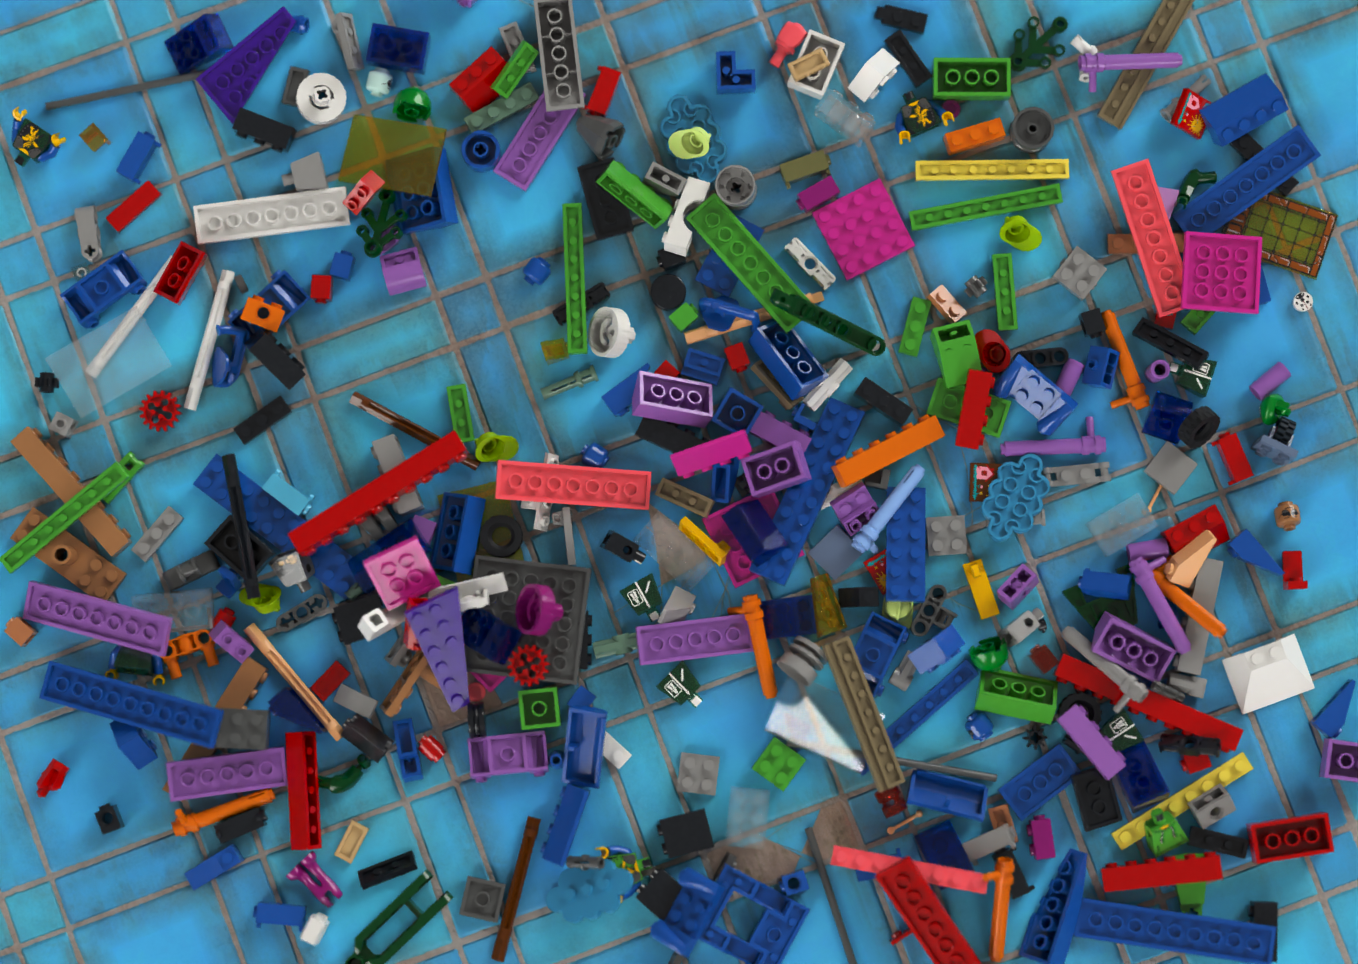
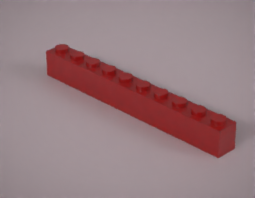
[288,430,469,556]
[1052,653,1244,753]

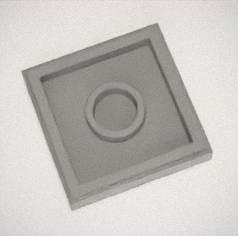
[1143,441,1198,495]

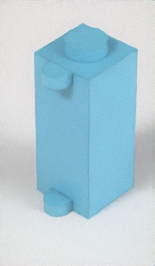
[262,469,315,517]

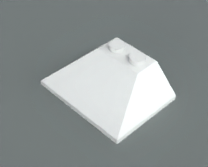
[1221,634,1315,715]

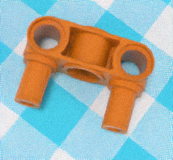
[160,629,219,680]

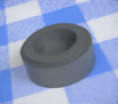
[233,274,248,294]

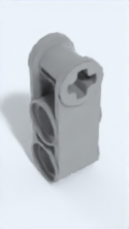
[74,205,102,263]

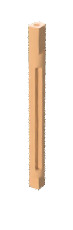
[683,291,824,345]
[244,623,344,742]

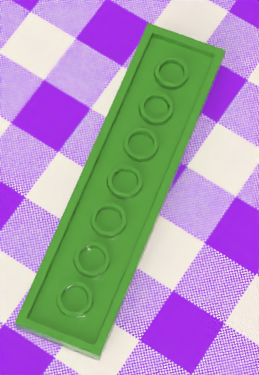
[686,193,812,334]

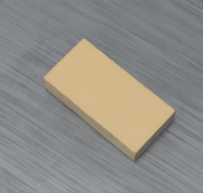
[787,47,830,82]
[334,820,370,864]

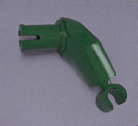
[1175,169,1217,210]
[318,754,371,794]

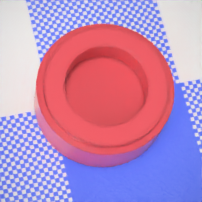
[468,682,486,702]

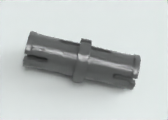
[566,855,605,870]

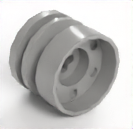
[715,165,757,210]
[777,636,828,687]

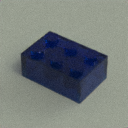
[366,23,431,75]

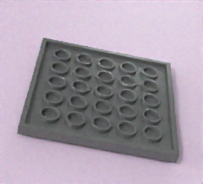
[464,555,591,685]

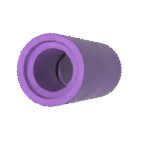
[1055,358,1085,396]
[1144,360,1170,383]
[1249,362,1291,401]
[1126,538,1169,563]

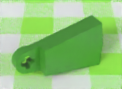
[1170,853,1206,915]

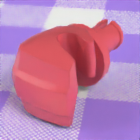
[769,21,808,69]

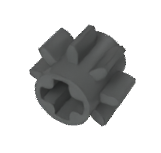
[965,275,988,299]

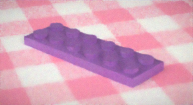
[493,91,587,192]
[635,614,754,666]
[166,746,288,802]

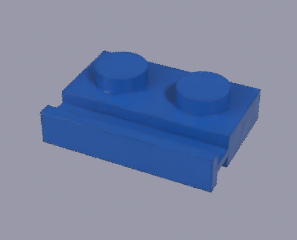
[681,348,726,386]

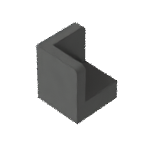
[864,469,891,490]

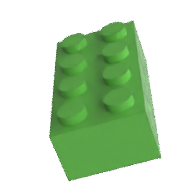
[932,58,1011,101]

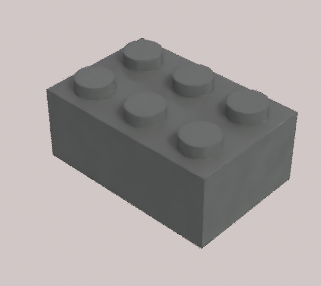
[214,707,271,750]

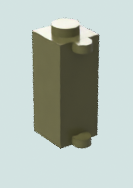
[779,150,831,190]

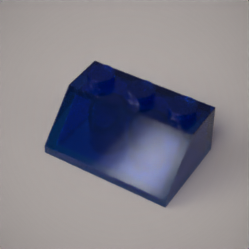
[721,499,789,567]

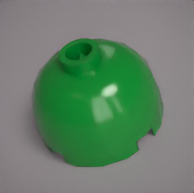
[393,87,431,123]
[969,636,1009,672]

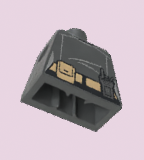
[268,548,315,593]

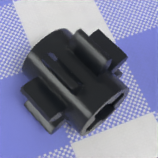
[35,372,59,393]
[1022,726,1048,750]

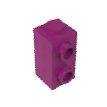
[796,175,840,213]
[1026,814,1056,860]

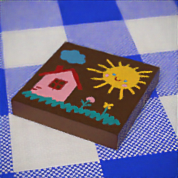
[969,463,1002,502]

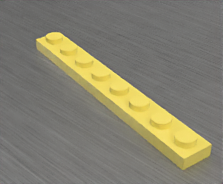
[915,159,1069,181]
[1110,752,1254,850]

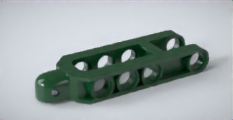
[770,288,886,356]
[345,869,454,964]

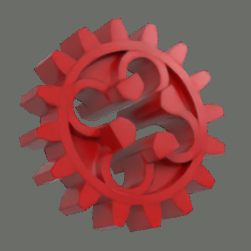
[139,390,182,432]
[507,644,550,687]

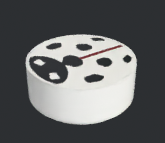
[1292,292,1313,312]

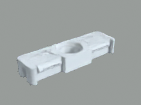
[784,237,836,291]

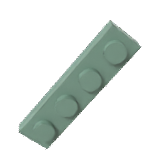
[464,82,539,133]

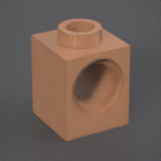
[4,617,38,647]

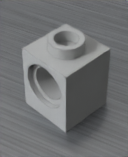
[48,411,79,439]

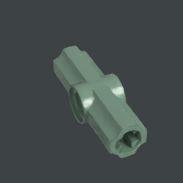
[592,633,638,659]

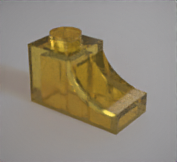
[540,338,570,365]

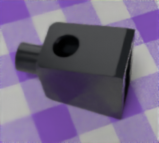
[600,530,646,565]

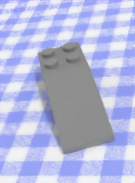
[533,0,585,112]

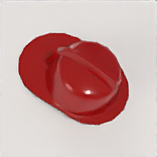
[975,329,1011,372]

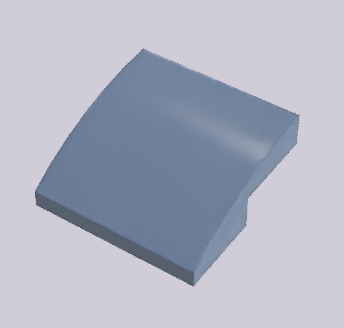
[808,524,862,580]

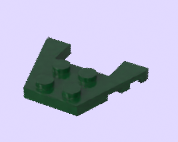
[1062,564,1138,631]

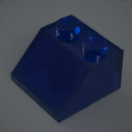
[1141,390,1193,445]

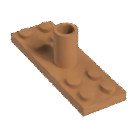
[10,507,127,600]
[380,649,441,718]

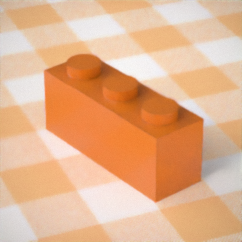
[943,117,1006,156]

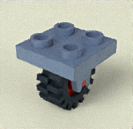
[1251,416,1299,466]

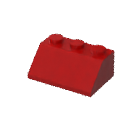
[449,46,507,113]
[153,241,208,306]
[1161,504,1230,555]

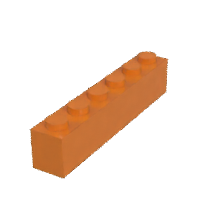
[831,414,946,488]

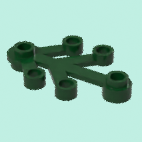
[1009,16,1068,72]
[356,187,408,258]

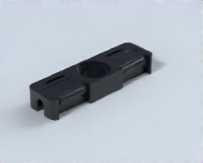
[552,282,610,326]
[1158,734,1222,758]

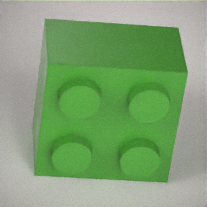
[518,687,562,730]
[751,737,806,792]

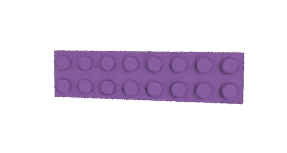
[23,580,173,657]

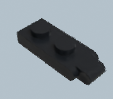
[874,5,928,34]

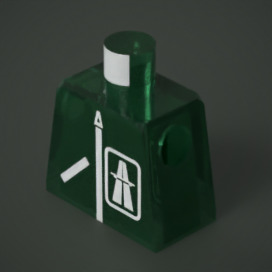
[1169,360,1217,398]
[620,573,662,622]
[656,661,703,708]
[1099,709,1144,752]

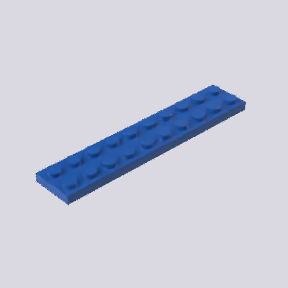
[749,397,866,587]
[193,454,367,600]
[39,661,224,749]
[1074,897,1276,964]

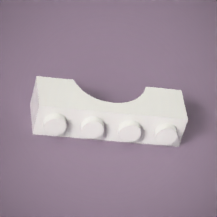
[662,176,710,257]
[357,592,430,642]

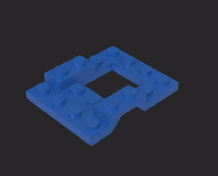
[699,863,810,964]

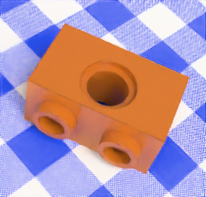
[240,295,285,333]

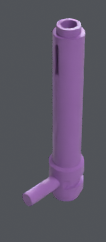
[1078,52,1183,92]
[1000,416,1106,457]
[1128,556,1192,655]

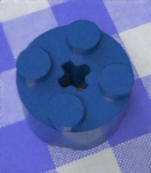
[461,130,501,172]

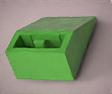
[929,319,982,389]

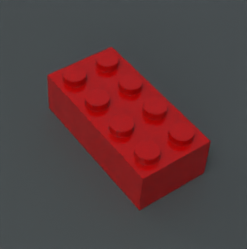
[1246,812,1334,864]

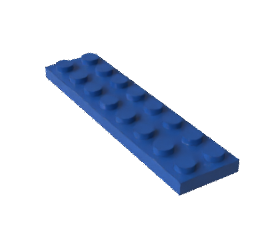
[1171,124,1321,233]

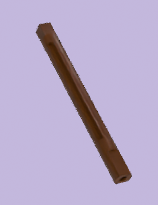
[349,391,481,471]
[491,816,541,962]

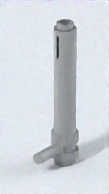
[1061,626,1149,713]

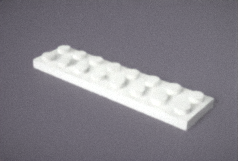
[193,186,351,245]

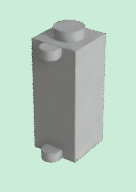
[962,823,1017,866]

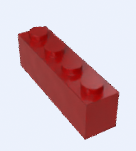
[954,368,995,450]

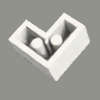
[847,48,900,103]

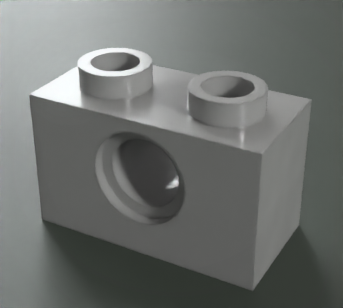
[1187,783,1237,829]

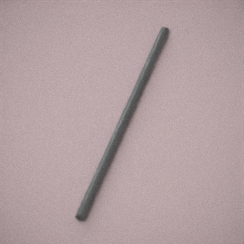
[45,69,207,110]
[787,738,997,782]
[805,827,857,964]

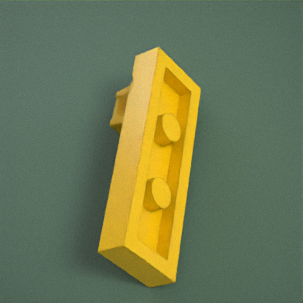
[679,516,731,567]
[962,559,1000,620]

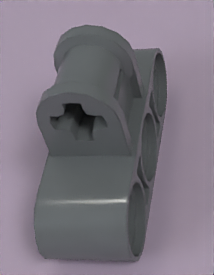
[162,550,221,591]
[910,585,958,637]

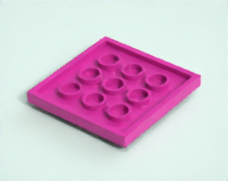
[812,178,915,281]
[1180,231,1262,315]
[702,493,805,588]

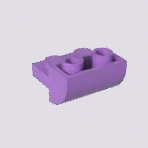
[379,247,427,296]
[829,482,879,537]

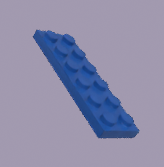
[886,487,926,603]

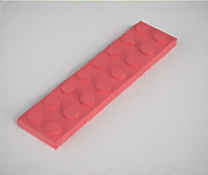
[1111,159,1184,318]
[495,460,652,510]

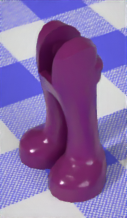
[286,850,343,908]

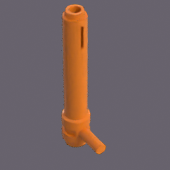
[1101,309,1150,411]
[1152,554,1227,638]
[727,594,778,699]
[171,788,276,837]
[982,857,1015,962]

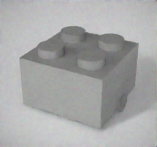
[1051,246,1107,301]

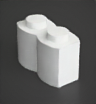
[299,912,330,946]

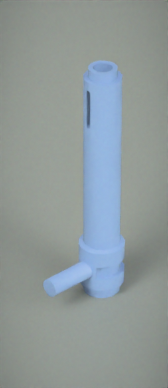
[851,464,925,554]

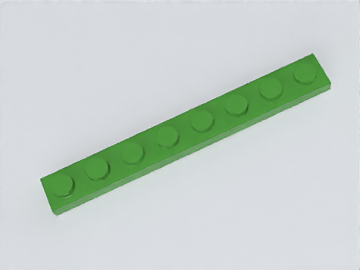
[908,183,1063,231]
[562,203,588,355]
[0,462,130,574]

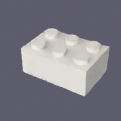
[787,29,845,101]

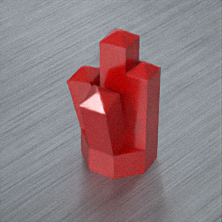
[36,758,70,797]

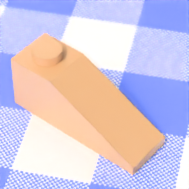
[1163,529,1217,588]

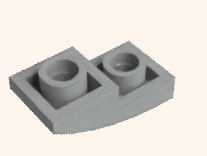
[333,683,379,719]

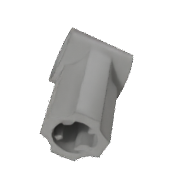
[888,650,917,692]
[1166,672,1207,699]

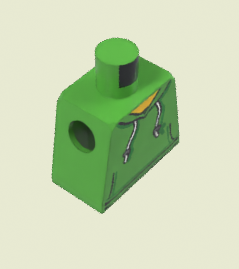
[1144,808,1189,858]

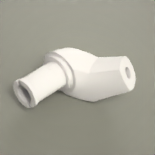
[1070,34,1098,82]

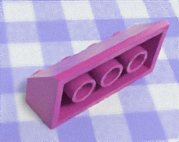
[670,429,753,479]

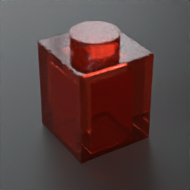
[1028,644,1059,674]

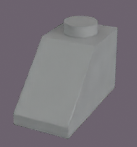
[642,161,687,196]
[657,586,696,624]

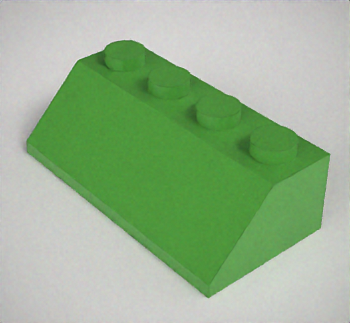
[596,160,674,229]
[975,670,1058,725]

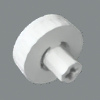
[296,73,346,125]
[588,307,636,358]

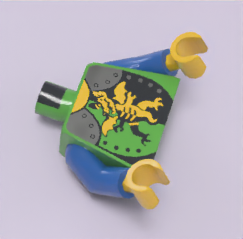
[595,845,652,904]

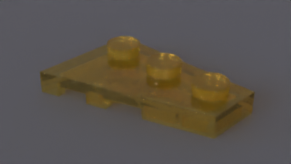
[810,573,847,638]

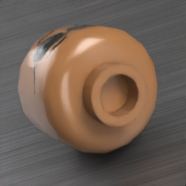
[1274,501,1301,531]

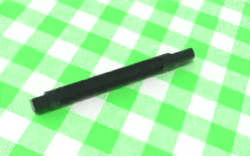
[222,454,261,599]

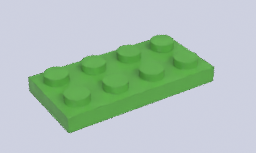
[926,377,1012,438]

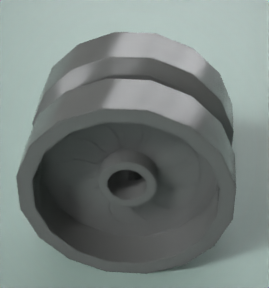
[1009,107,1055,154]
[362,506,399,541]

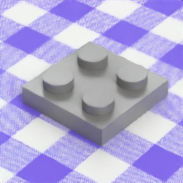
[925,515,967,556]
[677,752,720,796]

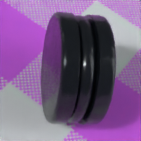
[650,274,686,311]
[467,702,487,739]

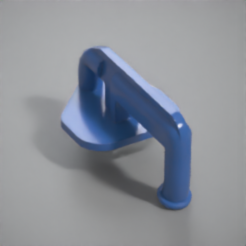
[698,296,761,333]
[212,325,249,388]

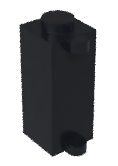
[341,714,394,763]
[214,807,268,844]
[991,847,1035,900]

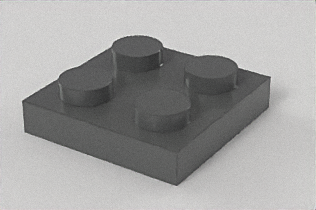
[459,876,506,923]

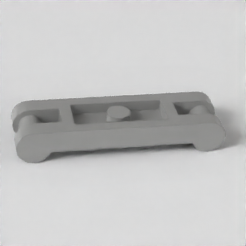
[1041,462,1111,487]

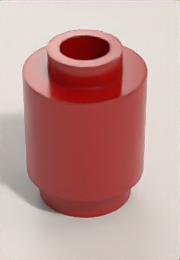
[210,607,237,630]
[417,735,446,763]

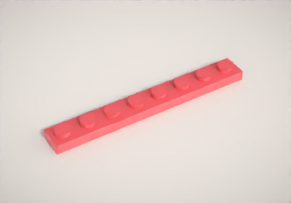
[830,845,988,894]

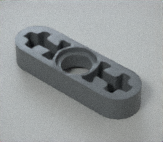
[276,594,328,632]

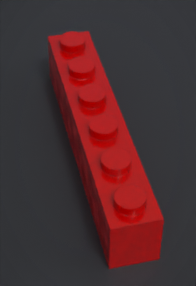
[285,731,322,850]
[1101,851,1223,892]

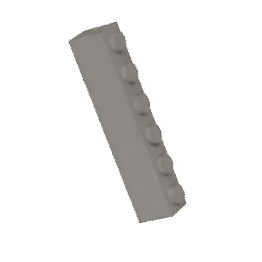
[1172,558,1224,676]

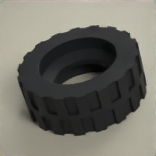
[1178,406,1220,449]
[480,515,523,558]
[1057,693,1102,726]

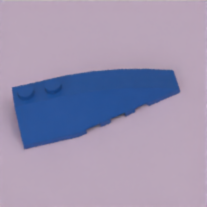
[1019,848,1087,964]

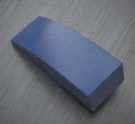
[711,456,740,503]
[392,718,424,783]

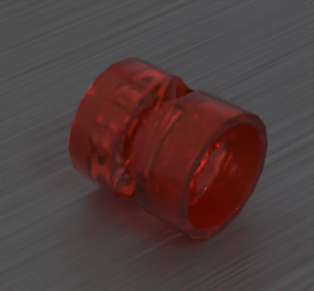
[874,786,908,818]

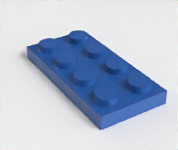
[695,214,764,297]
[997,743,1081,821]

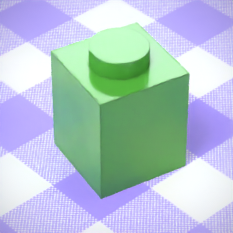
[669,302,699,333]

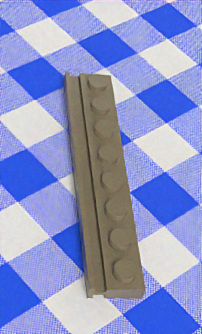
[1097,0,1194,130]
[822,636,906,792]

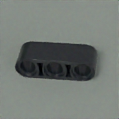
[1011,347,1069,369]

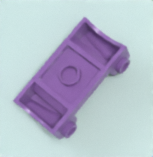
[467,730,549,783]

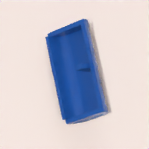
[561,705,608,789]
[906,769,988,822]

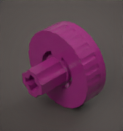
[516,583,564,636]

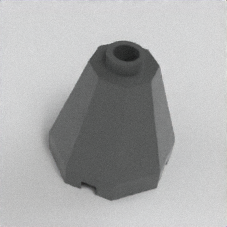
[576,114,625,160]

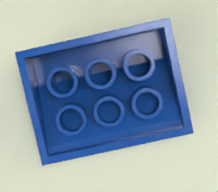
[386,147,458,235]

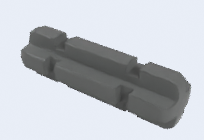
[1150,680,1185,703]

